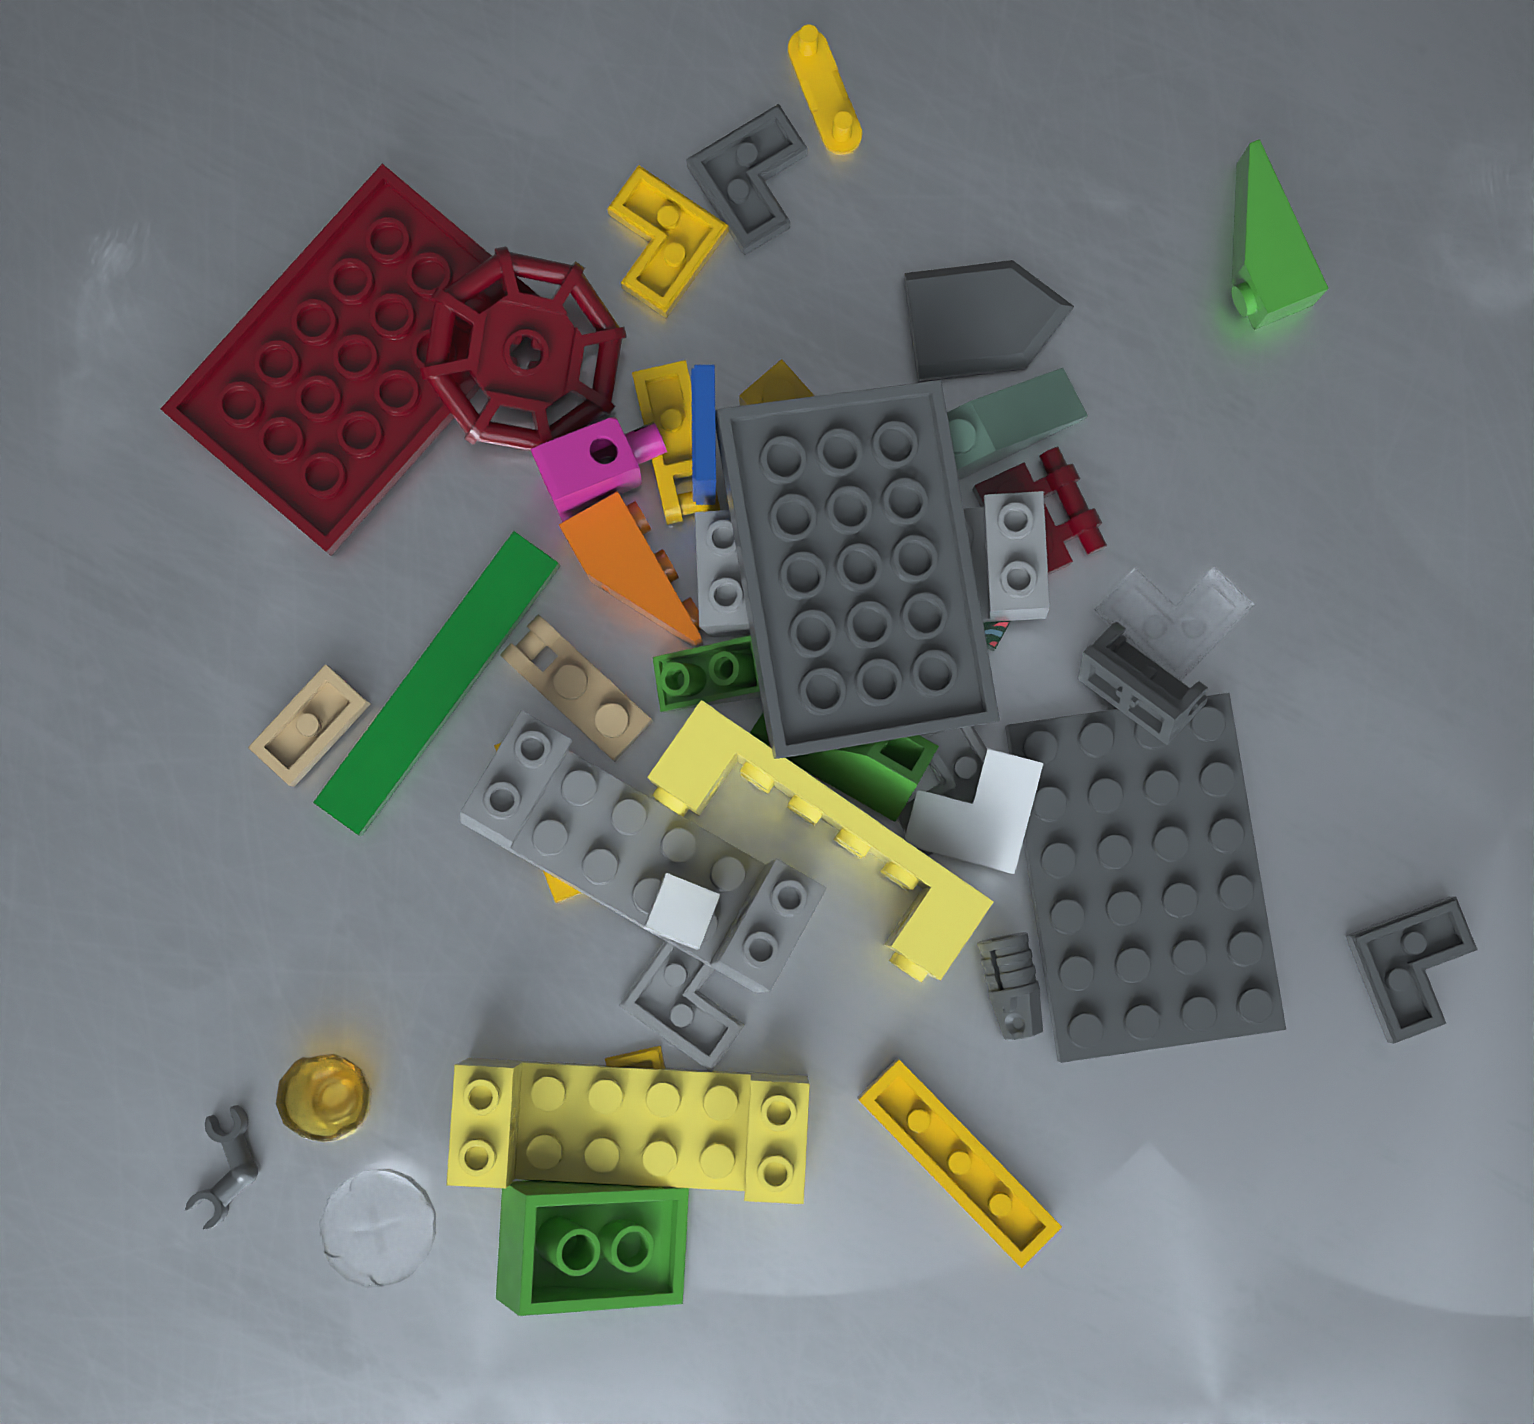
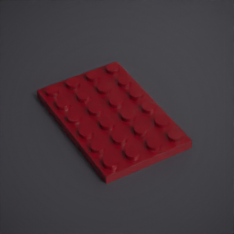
[160,163,541,556]

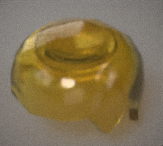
[275,1054,373,1143]

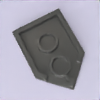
[904,260,1074,381]

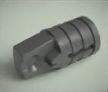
[977,932,1043,1040]

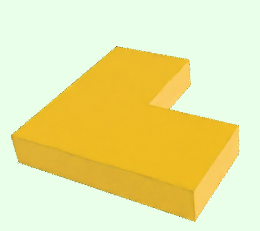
[607,165,729,319]

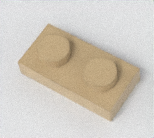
[248,664,371,787]

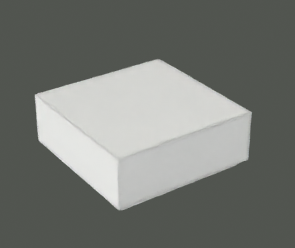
[643,873,720,950]

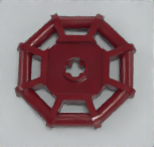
[420,246,627,451]

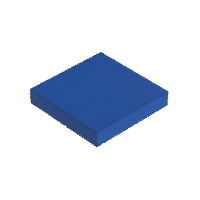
[691,365,716,505]

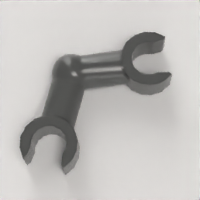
[185,1105,258,1230]

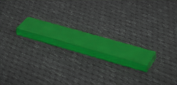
[313,531,561,836]

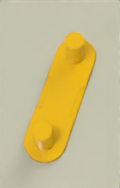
[788,24,862,155]

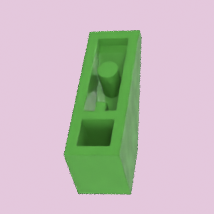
[1231,139,1329,330]

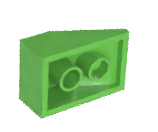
[496,1180,689,1316]

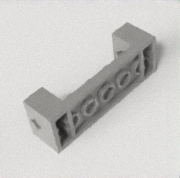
[695,491,1050,637]
[459,710,827,993]

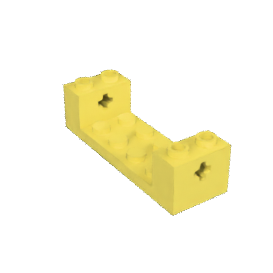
[647,700,994,982]
[446,1058,810,1204]

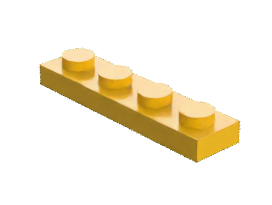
[857,1058,1062,1268]

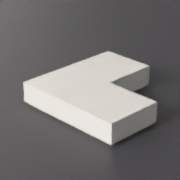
[904,749,1043,874]

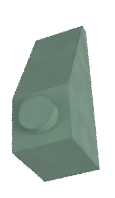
[947,368,1088,480]

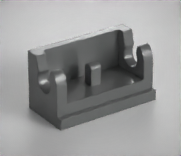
[1078,622,1208,746]

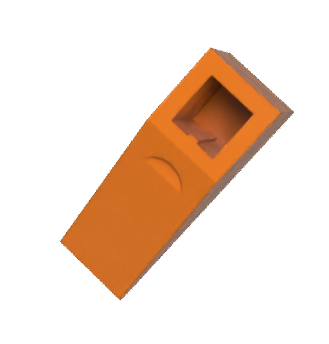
[559,491,703,648]

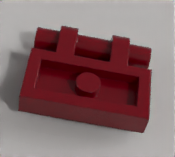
[972,447,1107,575]

